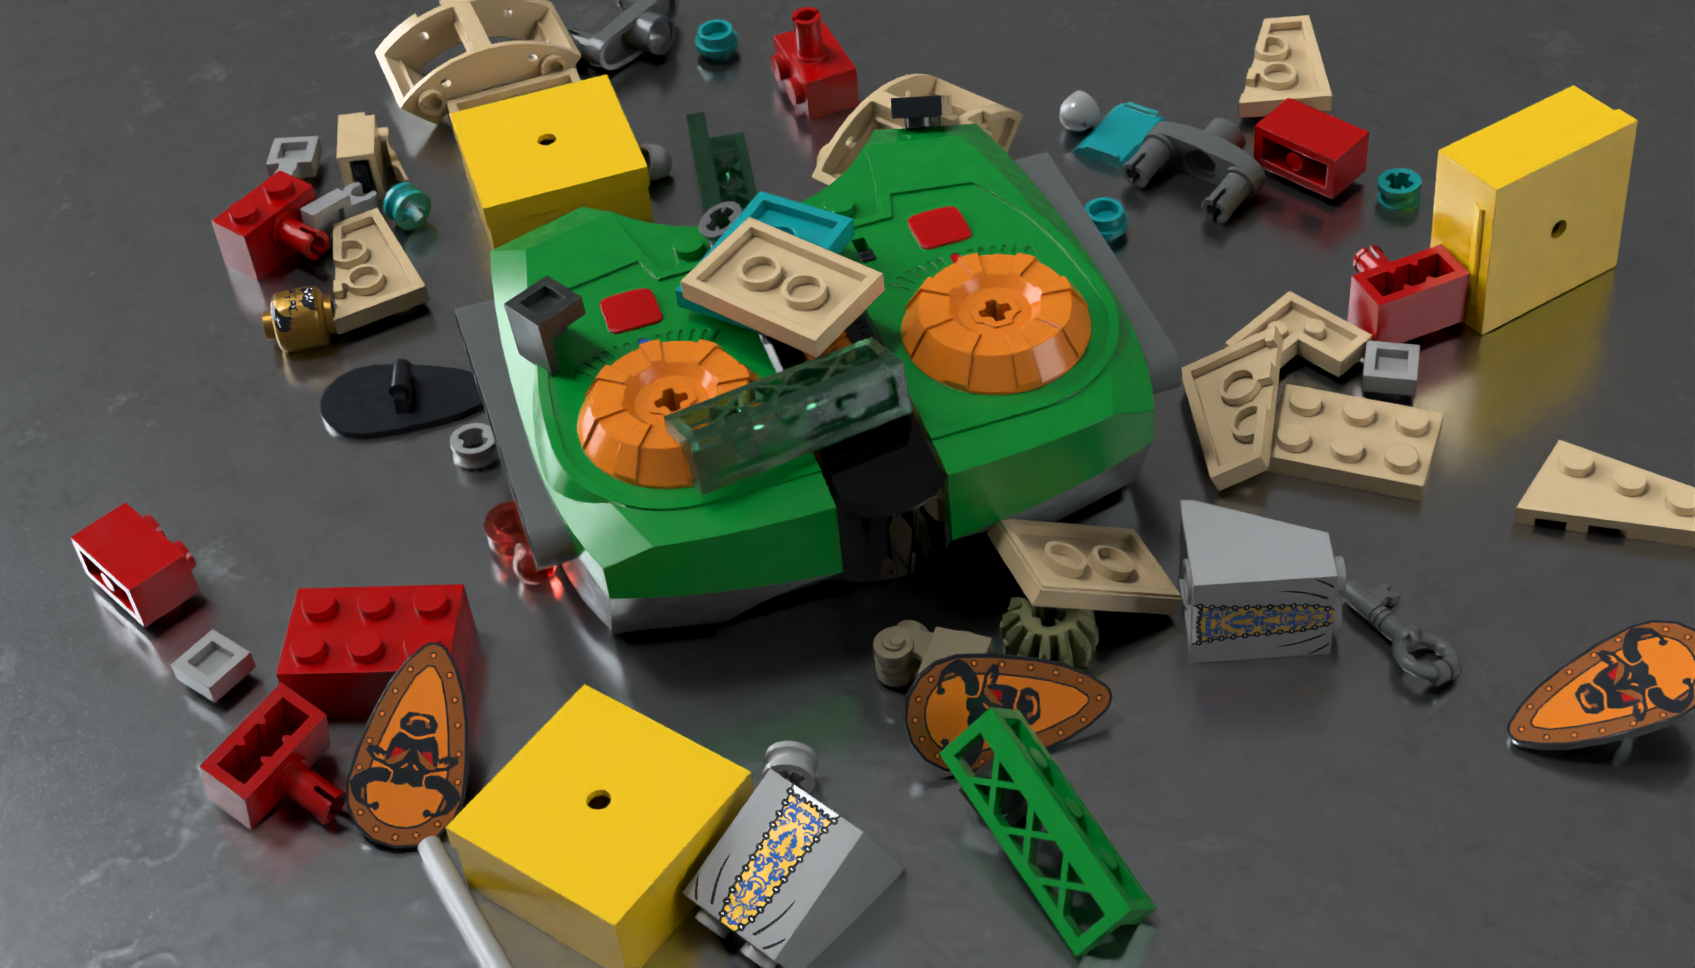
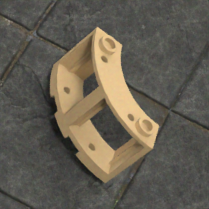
[375,0,582,125]
[812,73,1024,185]

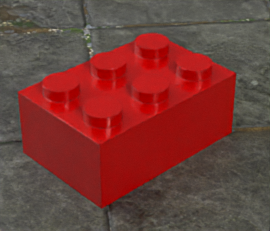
[276,584,476,718]

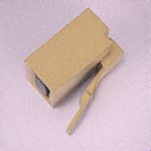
[337,112,409,200]

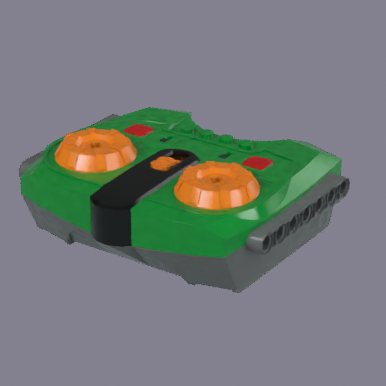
[454,124,1182,635]

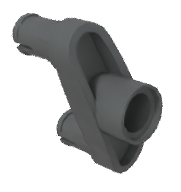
[568,0,679,70]
[1121,118,1266,223]

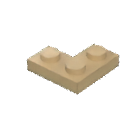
[1224,291,1373,377]

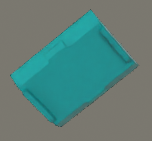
[1072,102,1166,169]

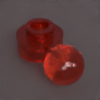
[484,501,557,585]

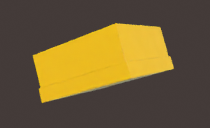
[449,74,654,250]
[1430,85,1638,335]
[445,684,754,968]

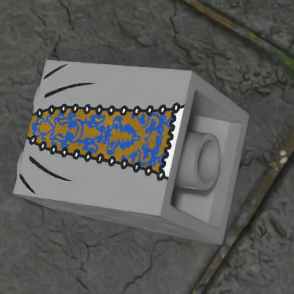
[1177,500,1346,663]
[683,769,905,968]

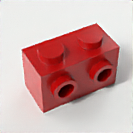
[1253,97,1369,199]
[70,502,199,627]

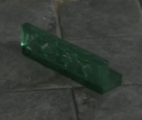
[686,112,757,215]
[663,337,912,495]

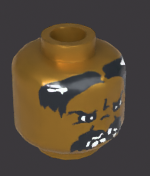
[262,286,337,354]

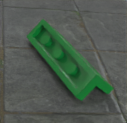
[939,707,1158,956]

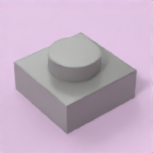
[1361,340,1420,396]
[171,629,256,703]

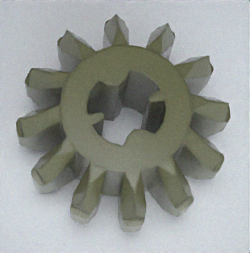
[1000,596,1098,668]

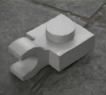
[266,136,323,180]
[300,182,380,254]

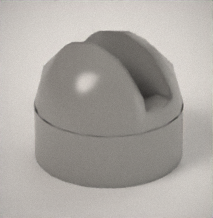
[1059,91,1100,132]
[638,143,672,181]

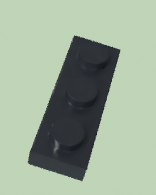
[891,95,952,128]

